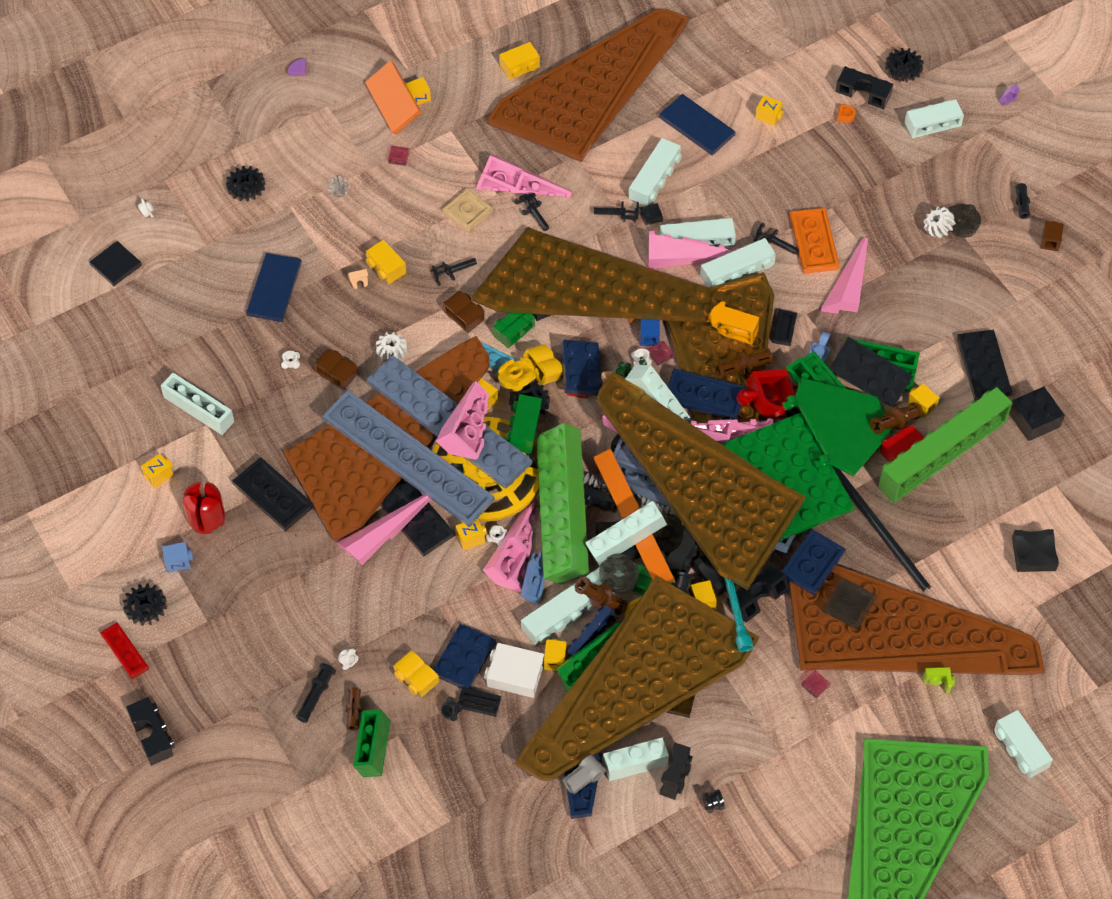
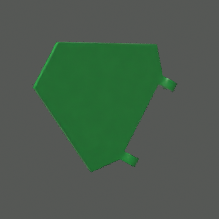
[782,378,894,476]

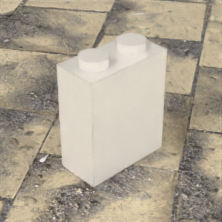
[484,643,545,698]

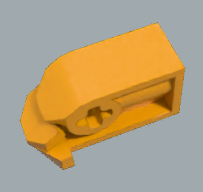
[709,301,760,345]

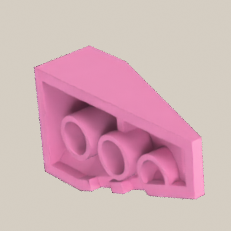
[436,381,489,460]

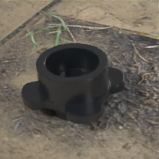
[441,697,462,721]

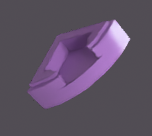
[288,58,307,76]
[999,84,1020,106]

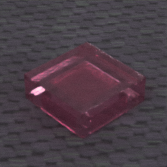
[388,146,410,166]
[648,341,673,366]
[801,670,830,699]

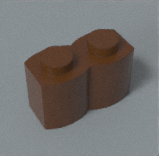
[443,291,485,333]
[314,349,358,390]

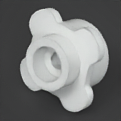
[138,198,154,218]
[631,349,652,366]
[281,351,300,369]
[486,525,508,546]
[338,648,359,670]

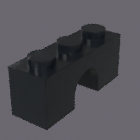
[835,66,894,110]
[726,565,790,623]
[126,697,175,766]

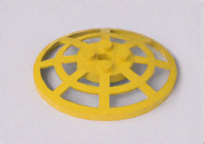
[432,417,539,521]

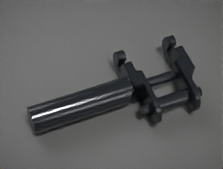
[514,193,550,231]
[594,201,639,222]
[753,223,798,254]
[431,258,477,286]

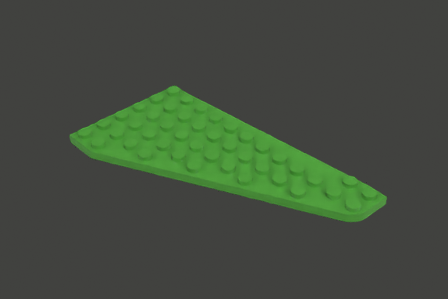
[848,739,989,899]

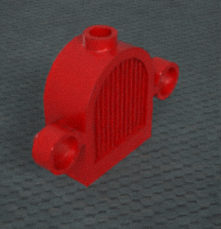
[736,369,798,420]

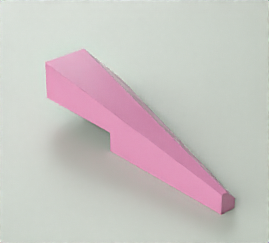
[476,153,572,198]
[648,231,739,269]
[821,238,868,314]
[690,419,773,444]
[336,494,431,565]
[483,498,539,592]

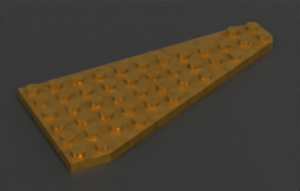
[472,227,730,322]
[666,272,775,423]
[598,372,806,590]
[515,575,760,781]

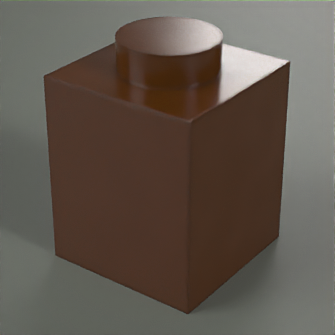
[1040,221,1064,252]

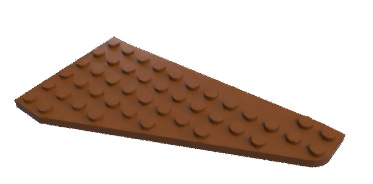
[487,9,689,162]
[283,336,490,542]
[786,560,1045,675]

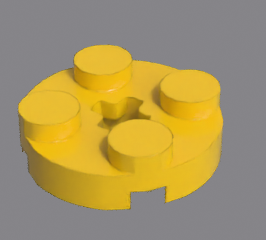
[498,358,537,392]

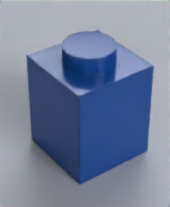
[640,319,660,346]

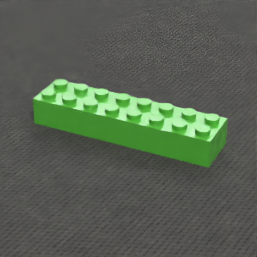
[878,387,1013,504]
[537,423,589,584]

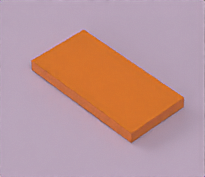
[365,60,422,134]
[790,207,840,274]

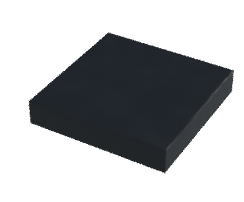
[89,241,142,287]

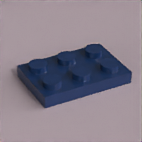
[561,340,602,396]
[781,529,846,596]
[434,623,496,689]

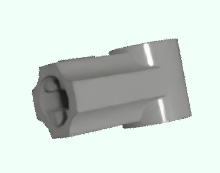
[563,755,606,794]

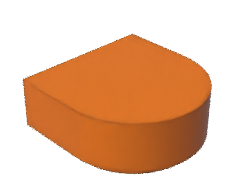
[837,104,856,123]

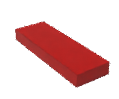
[100,622,149,680]

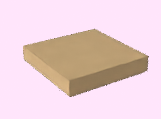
[442,188,493,233]

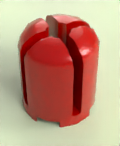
[182,481,225,534]

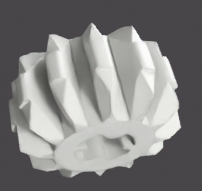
[923,207,956,238]
[376,332,407,361]

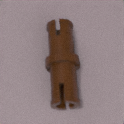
[345,688,362,730]

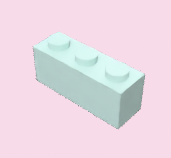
[905,99,964,138]
[994,710,1053,779]
[603,737,669,782]

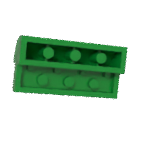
[837,337,920,392]
[785,351,846,389]
[555,622,621,692]

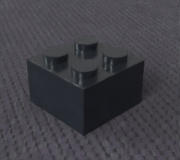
[1009,386,1065,441]

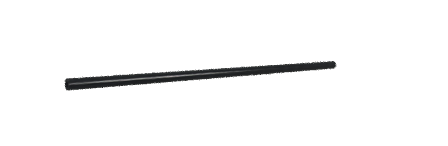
[786,408,931,592]

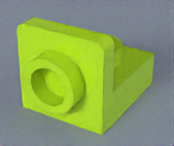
[923,667,955,694]

